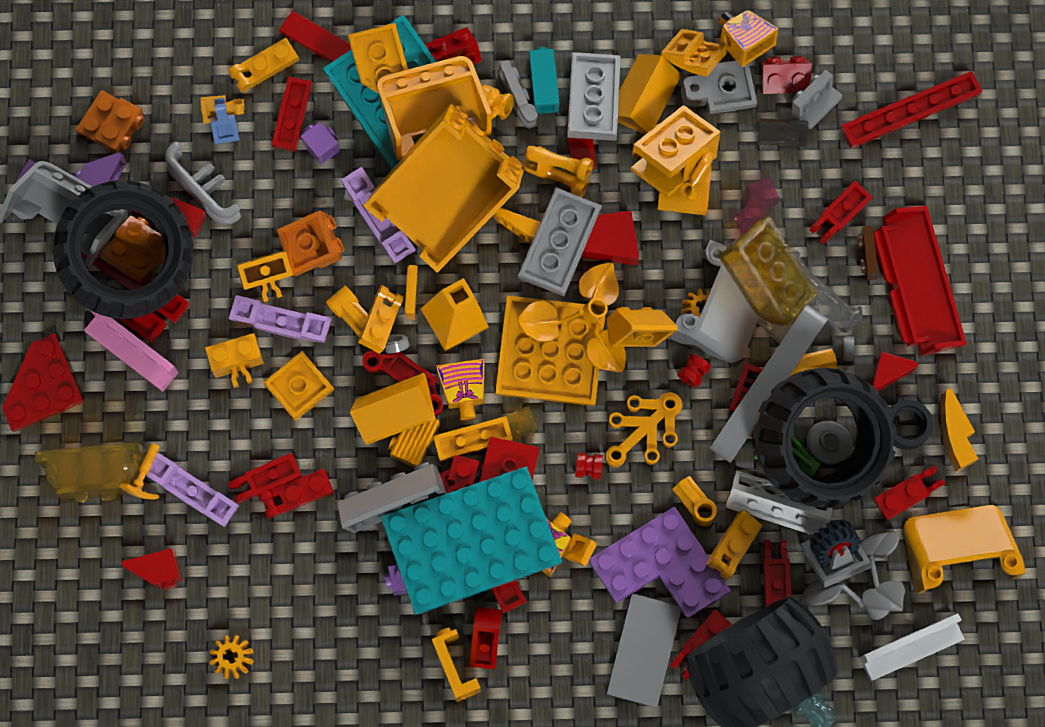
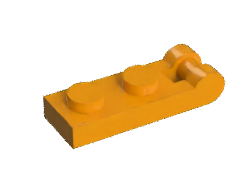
[228,38,299,92]
[358,285,404,354]
[706,509,763,581]

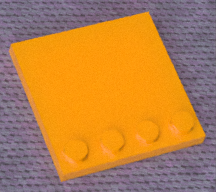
[495,295,605,406]

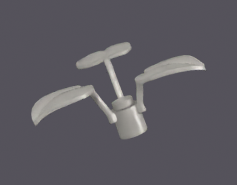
[800,532,905,620]

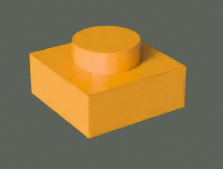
[563,534,597,566]

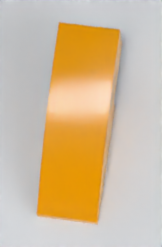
[940,388,978,472]

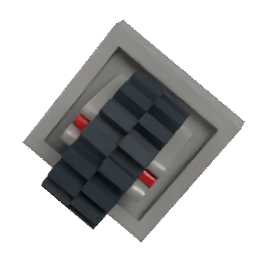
[801,519,871,588]

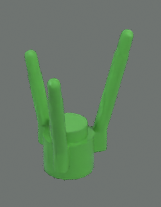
[754,435,820,477]

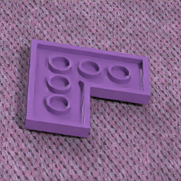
[589,506,731,620]

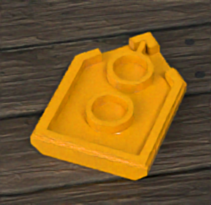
[347,23,408,94]

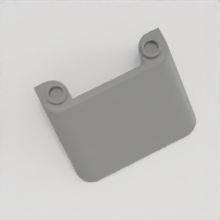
[670,240,772,363]

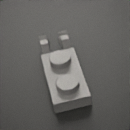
[498,60,538,129]

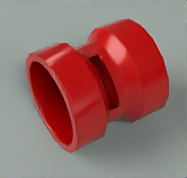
[677,353,711,388]
[575,452,603,480]

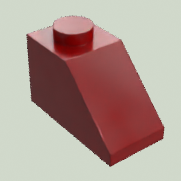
[121,548,183,590]
[470,607,502,670]

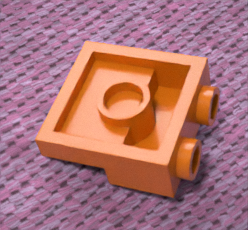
[76,90,144,154]
[277,210,344,276]
[100,216,166,284]

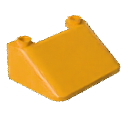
[377,56,492,160]
[903,505,1026,594]

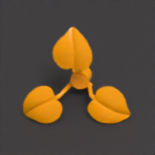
[518,263,626,372]

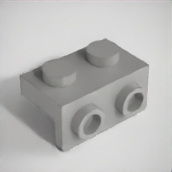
[792,70,842,129]

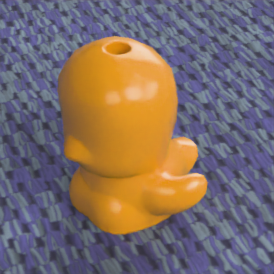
[481,84,514,120]

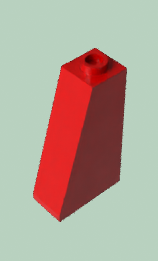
[581,211,639,265]

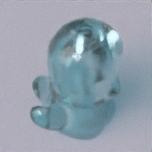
[793,695,836,727]

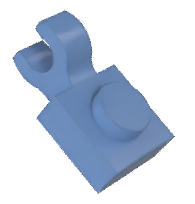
[210,98,239,144]

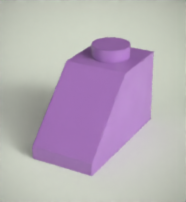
[75,153,127,187]

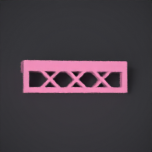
[84,311,178,392]

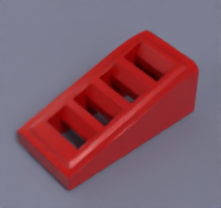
[729,363,763,412]

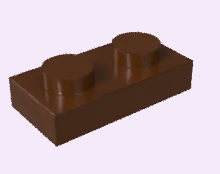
[858,225,878,280]

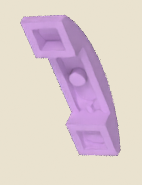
[341,167,415,264]
[229,295,332,343]
[146,453,239,527]

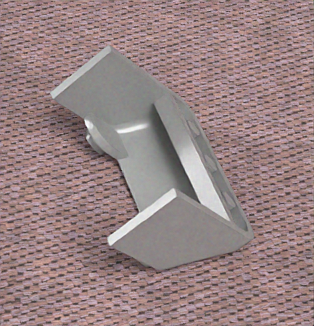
[0,161,125,270]

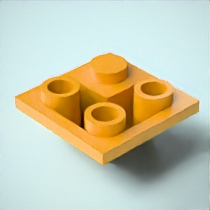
[421,278,489,352]

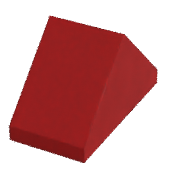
[871,352,919,392]

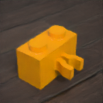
[236,251,293,302]
[205,333,264,388]

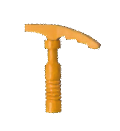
[120,443,160,500]

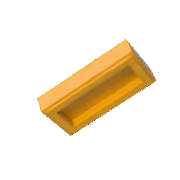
[405,265,418,320]

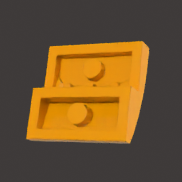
[662,29,726,77]
[657,166,711,216]

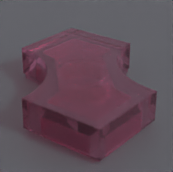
[734,177,780,239]

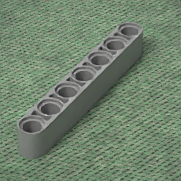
[710,305,828,463]

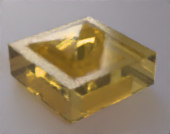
[506,406,539,440]

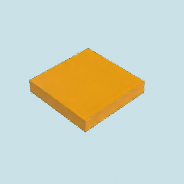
[263,351,334,422]

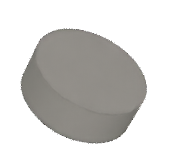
[385,335,410,353]
[843,336,854,361]

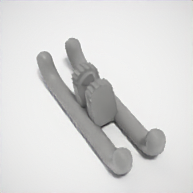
[165,142,241,225]

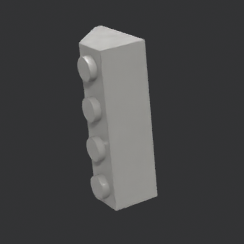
[338,463,447,533]

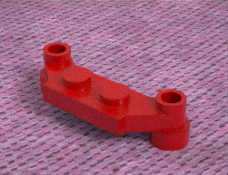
[362,350,443,417]

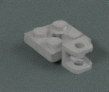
[680,61,757,114]

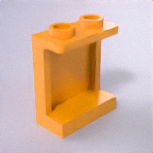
[432,627,481,702]

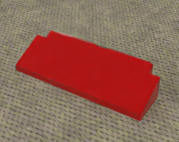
[874,206,967,356]

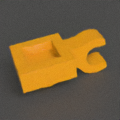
[200,95,245,124]

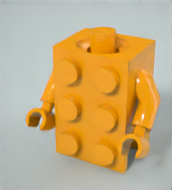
[631,105,721,200]

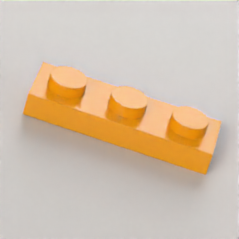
[433,416,513,462]

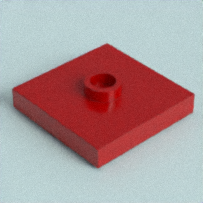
[480,436,540,482]

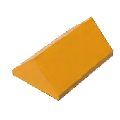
[618,54,681,135]
[350,373,436,445]

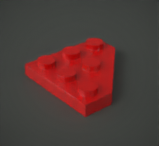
[2,333,84,432]

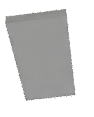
[567,52,620,141]
[518,187,602,296]
[606,594,681,708]

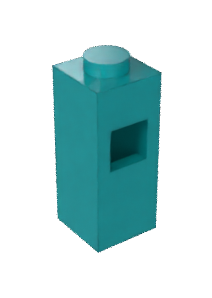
[529,47,559,114]

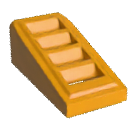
[493,208,540,244]

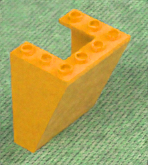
[363,104,523,273]

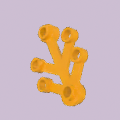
[605,392,682,468]

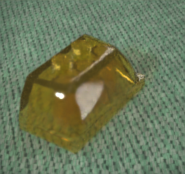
[719,216,818,326]
[35,442,147,502]

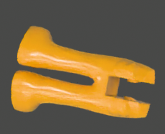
[523,146,593,198]

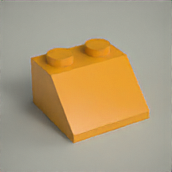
[607,307,678,347]

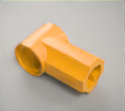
[326,286,368,337]
[789,348,837,378]
[672,476,717,527]

